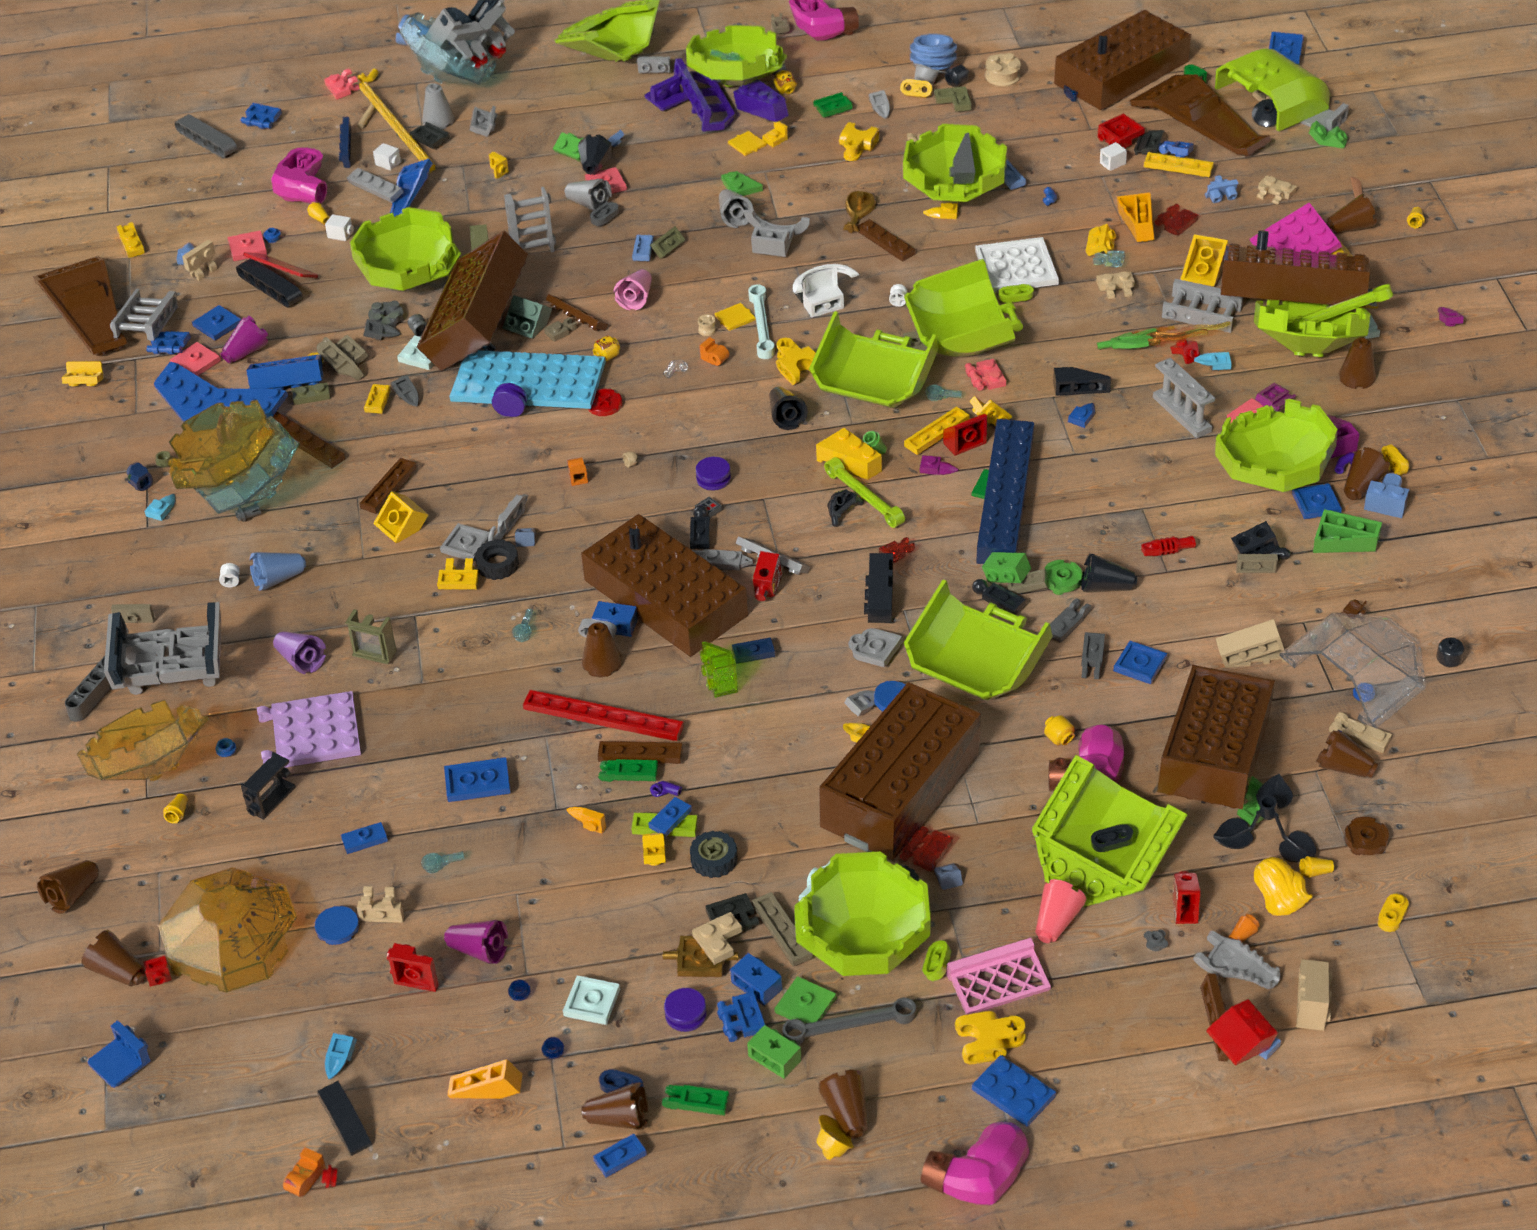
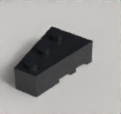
[864,553,893,623]

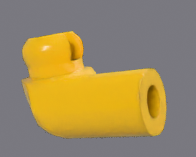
[357,69,379,83]

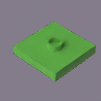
[775,976,836,1024]

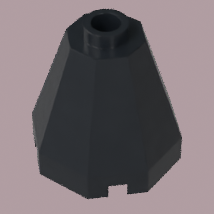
[578,134,613,174]

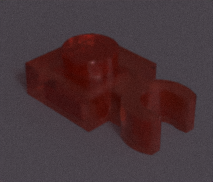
[879,537,915,563]

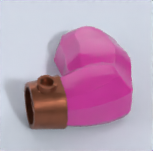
[789,0,859,41]
[1048,724,1124,791]
[921,1121,1030,1205]

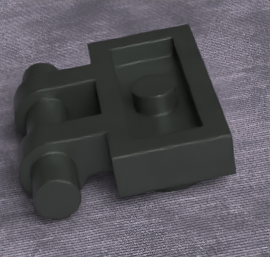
[705,893,759,932]

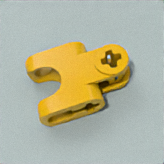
[839,122,879,161]
[776,338,816,385]
[954,1011,1026,1065]

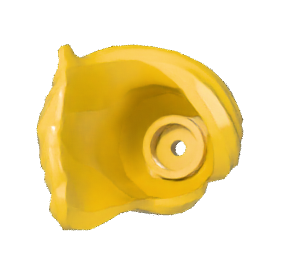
[1254,857,1312,916]

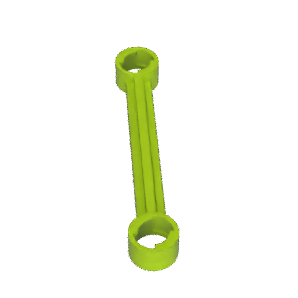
[1287,284,1393,332]
[824,457,905,528]

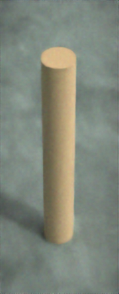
[357,96,381,129]

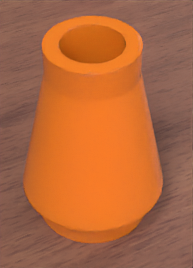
[1228,914,1260,942]

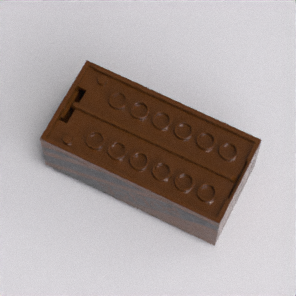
[819,682,981,861]

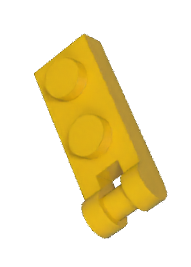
[116,222,145,258]

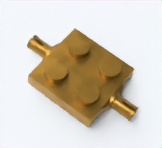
[663,936,739,977]

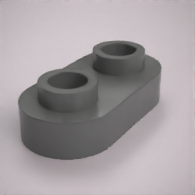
[590,202,619,226]

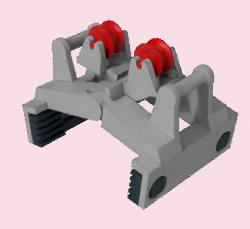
[417,0,515,73]

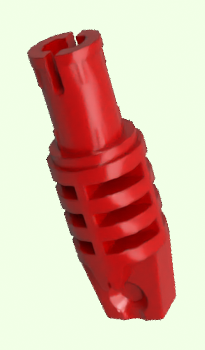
[1141,536,1196,556]

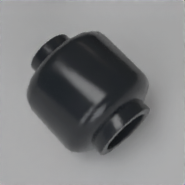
[945,64,969,87]
[1436,637,1465,668]

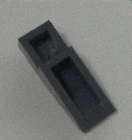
[317,1081,372,1156]

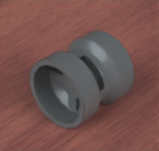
[408,314,427,337]

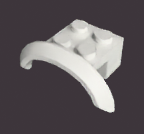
[793,264,859,318]

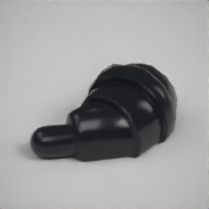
[827,489,864,527]

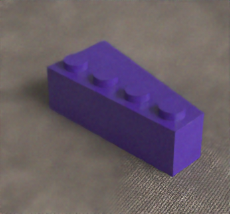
[733,79,789,122]

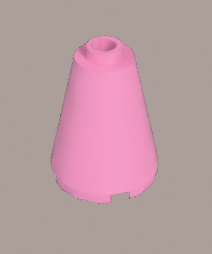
[614,269,652,310]

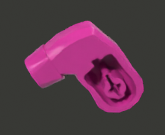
[271,147,327,204]

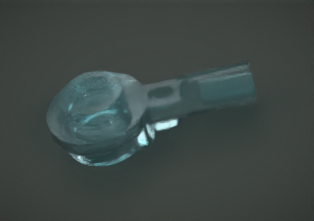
[710,49,742,61]
[925,384,962,401]
[512,609,534,642]
[421,851,465,873]

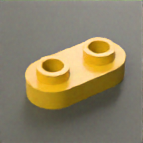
[900,79,933,98]
[1381,444,1409,476]
[1377,894,1409,932]

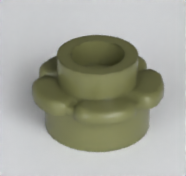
[155,451,174,468]

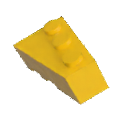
[816,428,882,480]

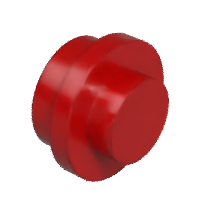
[321,1164,338,1189]

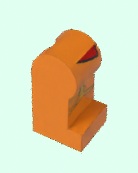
[283,1147,326,1197]

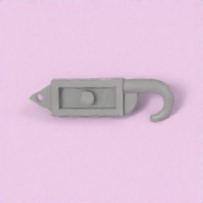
[488,494,529,541]
[692,549,753,571]

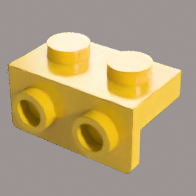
[1085,224,1116,258]
[62,361,104,386]
[970,396,1012,426]

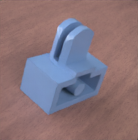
[1364,473,1409,518]

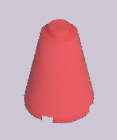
[1036,879,1086,943]

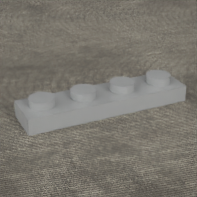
[347,168,403,203]
[735,536,810,575]

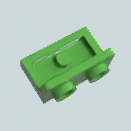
[553,132,583,162]

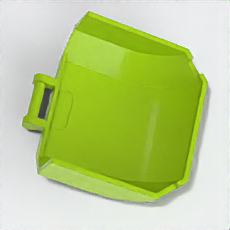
[1215,49,1330,131]
[904,259,1023,357]
[809,311,939,408]
[904,579,1053,700]

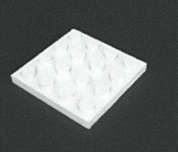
[975,237,1059,293]

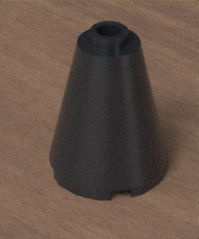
[769,387,808,430]
[1081,553,1138,593]

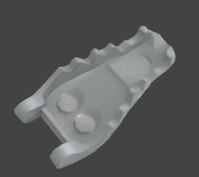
[1193,931,1280,989]

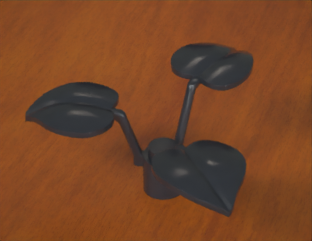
[1213,774,1316,862]

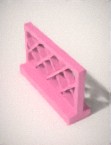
[946,938,1051,1015]

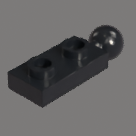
[690,505,710,549]
[972,579,1026,615]

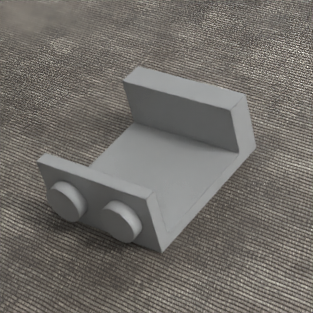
[1299,103,1349,132]

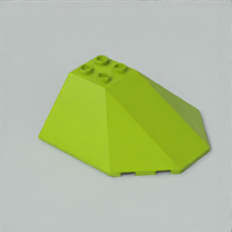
[555,0,659,62]
[1032,755,1188,907]

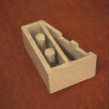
[1296,959,1332,1031]

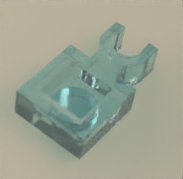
[1093,251,1125,267]

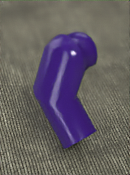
[1334,452,1354,474]
[650,781,682,797]

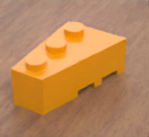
[1116,192,1154,242]

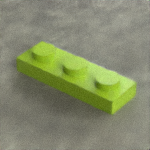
[631,813,698,837]

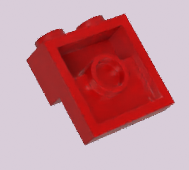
[1097,113,1145,148]
[387,943,439,992]

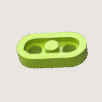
[999,284,1034,303]
[922,940,951,981]

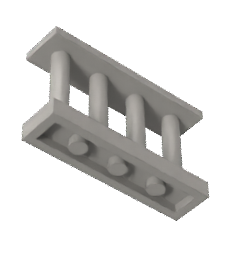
[504,187,556,252]
[1162,279,1244,333]
[110,289,178,341]
[1153,358,1215,439]

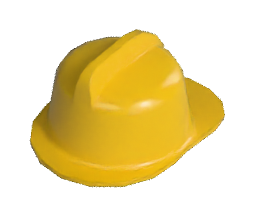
[816,1115,854,1160]

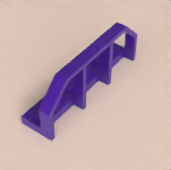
[674,58,735,132]

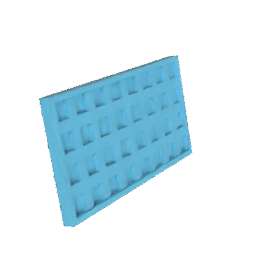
[450,350,606,409]

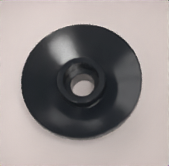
[1252,99,1277,127]

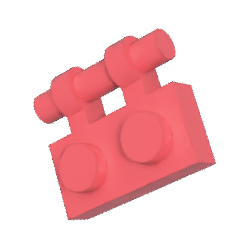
[965,358,1006,391]

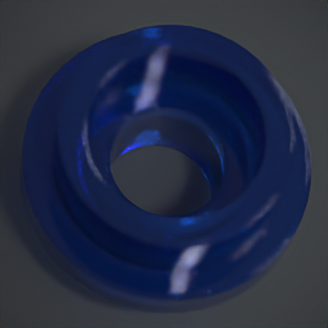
[508,979,531,1001]
[541,1037,565,1059]

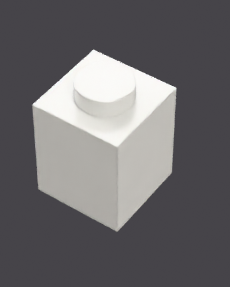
[373,143,401,171]
[1100,143,1127,171]
[325,215,354,241]

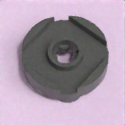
[368,301,404,328]

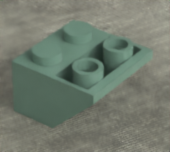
[502,295,552,339]

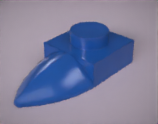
[1068,402,1095,428]

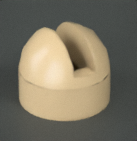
[623,451,638,468]

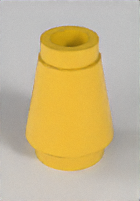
[307,202,330,225]
[1407,207,1424,228]
[163,794,188,824]
[1299,856,1334,878]

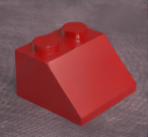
[943,414,987,456]
[1206,999,1278,1066]

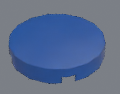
[874,681,905,711]
[315,906,359,945]

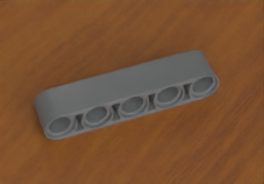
[174,114,237,158]
[65,656,128,722]

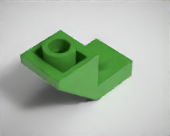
[1309,121,1348,148]

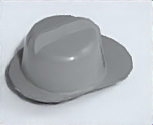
[913,63,947,85]

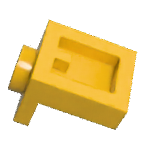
[762,121,788,148]

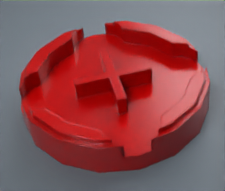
[588,388,622,416]

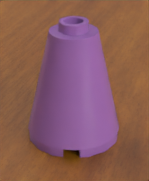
[273,631,326,674]

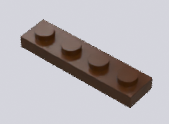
[857,219,915,262]
[546,294,608,331]
[359,457,417,514]
[597,741,682,764]
[1200,973,1229,1062]

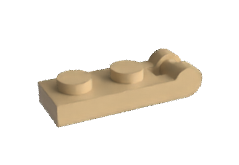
[1329,713,1392,753]

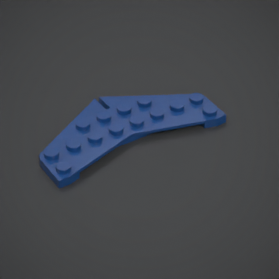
[154,362,288,431]

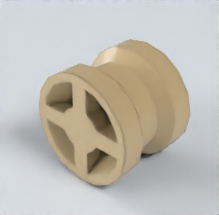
[698,314,716,336]

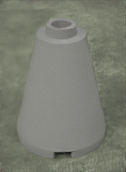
[422,83,454,129]
[565,179,612,211]
[718,189,754,228]

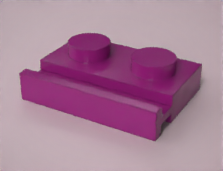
[1255,382,1297,412]

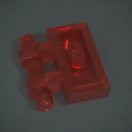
[1155,204,1198,236]
[900,826,953,872]

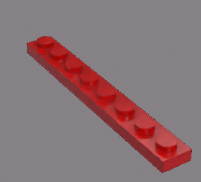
[523,690,684,742]

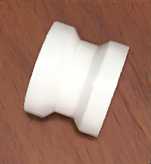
[889,284,908,307]
[219,563,240,588]

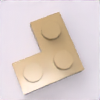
[692,912,742,965]

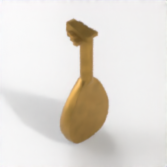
[843,191,876,233]

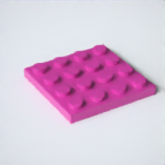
[1249,202,1342,254]

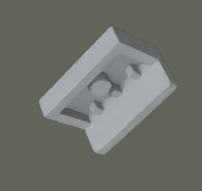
[637,56,671,73]
[469,106,497,137]

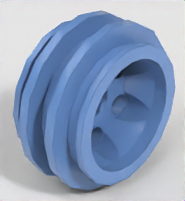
[910,34,957,70]

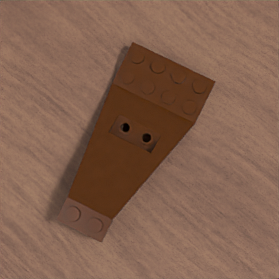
[1130,74,1271,156]
[33,256,127,356]

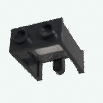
[240,752,296,820]

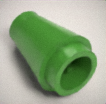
[863,431,887,455]

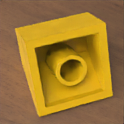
[373,492,429,543]

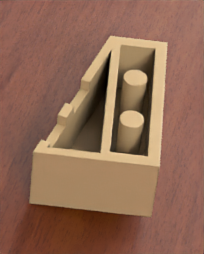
[1215,619,1288,668]

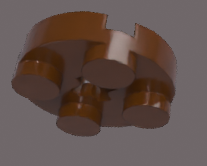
[1344,817,1389,855]

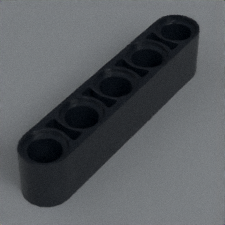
[236,258,303,308]

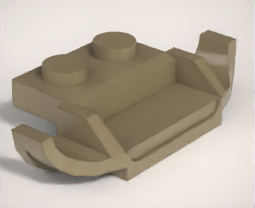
[317,335,368,381]

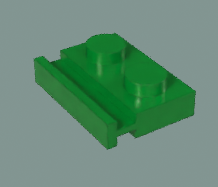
[813,92,852,118]

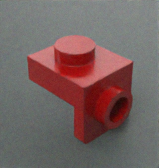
[1170,339,1201,364]
[143,955,172,987]

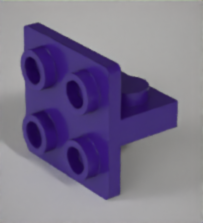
[645,75,688,111]

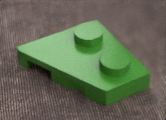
[721,171,763,196]

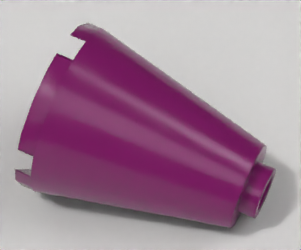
[444,920,508,964]

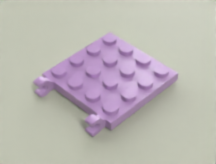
[257,691,361,767]

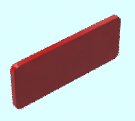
[243,252,318,278]

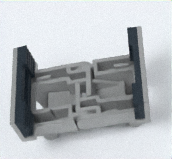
[104,602,222,695]

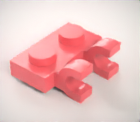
[324,68,360,99]

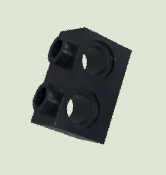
[1231,521,1280,554]

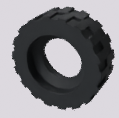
[475,539,519,580]

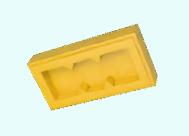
[364,384,391,414]

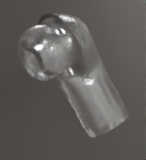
[663,359,688,378]

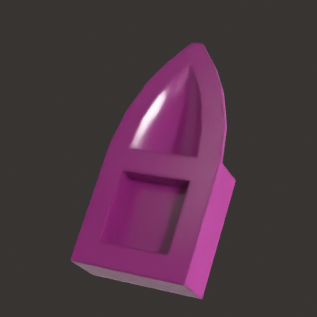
[1438,307,1464,326]
[920,455,958,475]

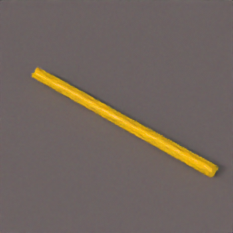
[359,81,436,173]

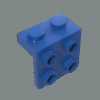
[87,1020,150,1088]

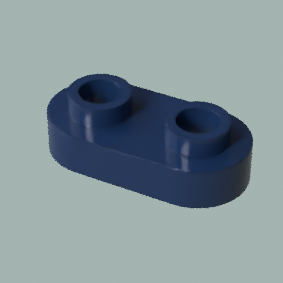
[599,1069,644,1093]

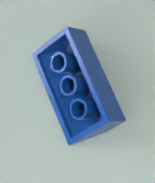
[246,354,323,389]

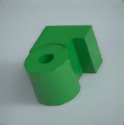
[1184,64,1207,84]

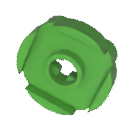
[1045,560,1082,595]

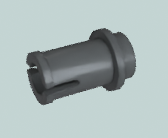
[235,503,261,522]

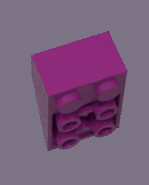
[1327,415,1359,459]

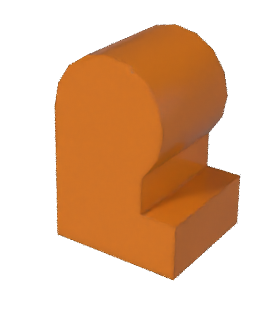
[700,337,729,366]
[567,457,588,486]

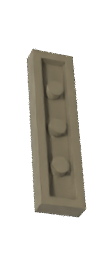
[752,892,813,967]

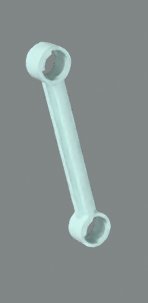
[748,284,775,359]

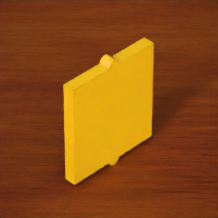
[728,131,767,156]
[714,302,756,331]

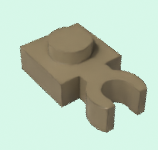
[771,13,789,34]
[544,317,577,342]

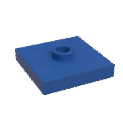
[192,305,241,340]
[1292,483,1342,519]
[1113,641,1167,684]

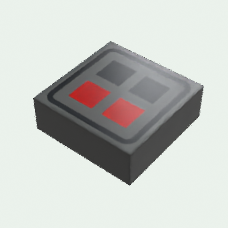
[695,496,722,518]

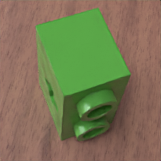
[982,552,1031,583]
[747,1025,801,1079]

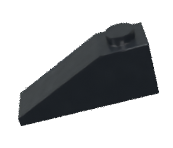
[1053,367,1111,396]

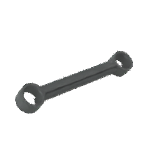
[783,998,916,1045]

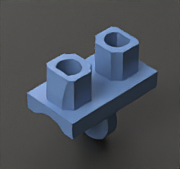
[1205,175,1238,204]

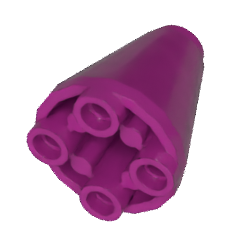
[220,316,269,364]

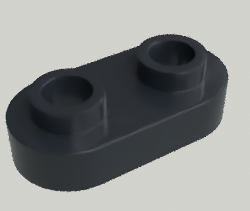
[1091,824,1134,852]

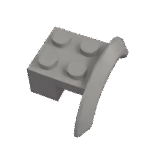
[744,210,810,257]

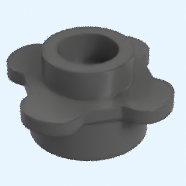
[1144,930,1168,951]

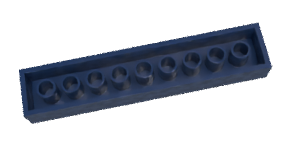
[976,419,1034,564]

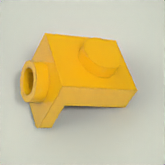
[489,151,509,179]
[642,833,666,866]

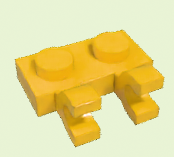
[437,558,479,589]

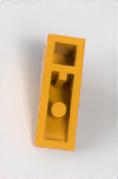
[447,1059,523,1099]

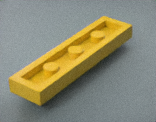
[1144,152,1214,177]
[904,406,970,455]

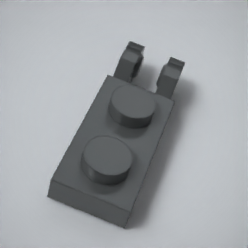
[1050,598,1091,643]
[1081,632,1105,679]

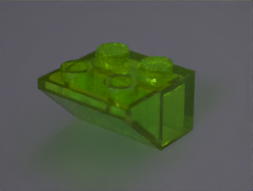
[699,641,738,698]

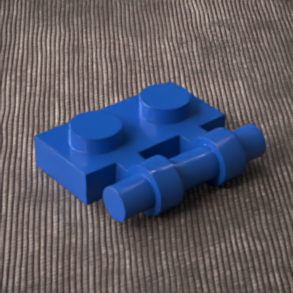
[241,103,282,129]
[1159,141,1194,157]
[147,331,191,355]
[717,992,765,1042]

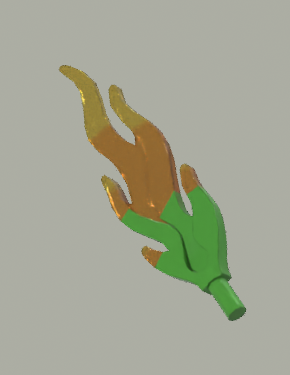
[1097,321,1230,349]

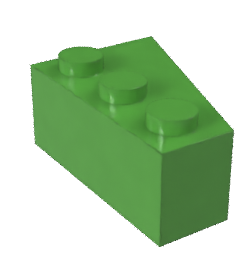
[1313,509,1382,553]

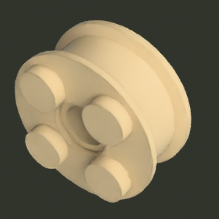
[985,53,1021,86]

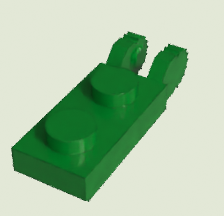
[598,759,658,782]
[661,1085,730,1116]

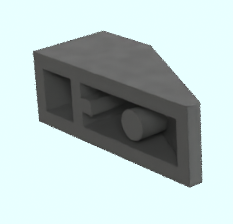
[949,133,975,184]

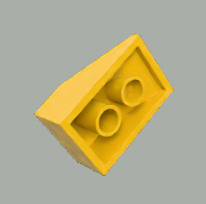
[1180,234,1229,287]

